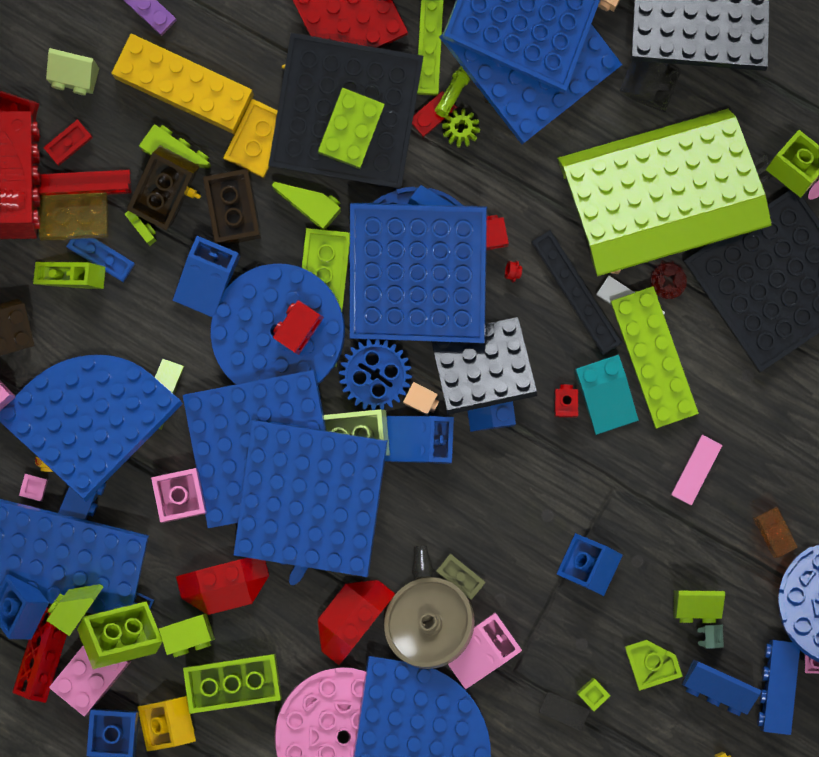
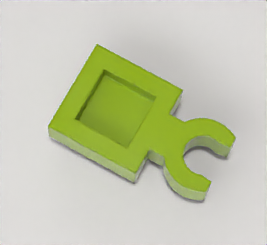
[125,211,156,246]

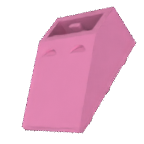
[448,613,522,689]

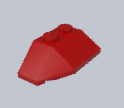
[176,558,269,615]
[318,580,395,665]

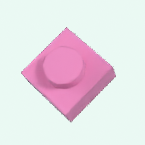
[19,474,48,502]

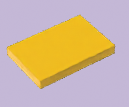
[223,99,278,178]

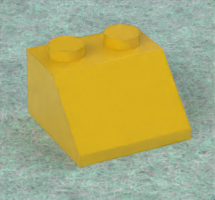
[138,696,196,751]

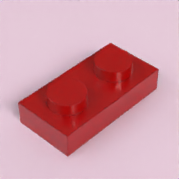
[0,91,40,122]
[412,91,457,138]
[43,119,93,166]

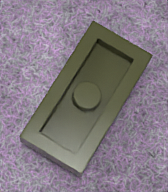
[436,554,486,600]

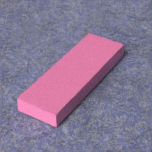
[671,435,722,505]

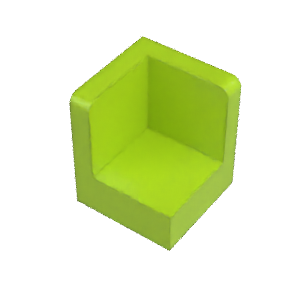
[577,678,610,711]

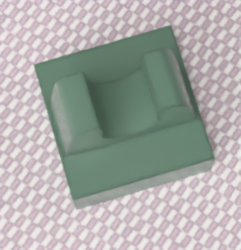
[698,625,724,648]

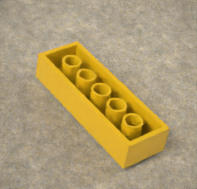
[112,34,254,135]

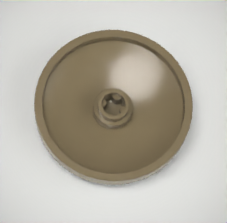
[384,577,475,669]

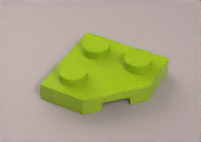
[625,640,683,691]

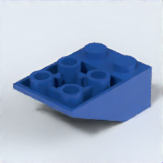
[173,236,240,317]
[385,416,454,464]

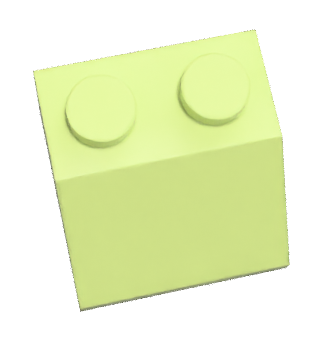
[46,48,99,95]

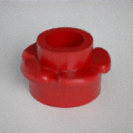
[505,260,522,282]

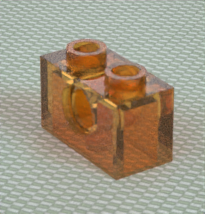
[753,507,798,558]

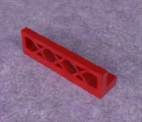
[38,170,132,198]
[12,607,67,703]

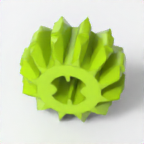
[442,109,480,148]

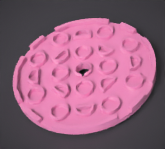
[274,668,366,757]

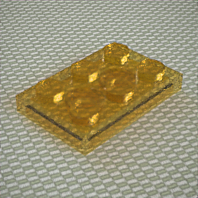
[39,192,108,241]

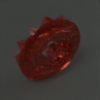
[651,263,687,299]

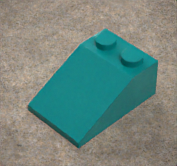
[574,355,639,435]

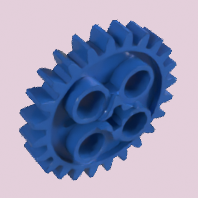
[339,339,412,410]

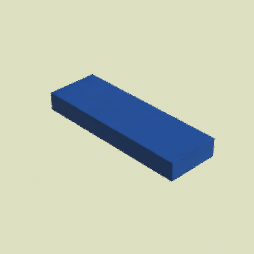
[66,228,135,283]

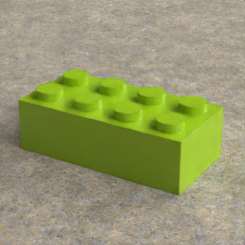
[183,654,282,714]

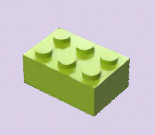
[318,88,385,169]
[77,601,163,669]

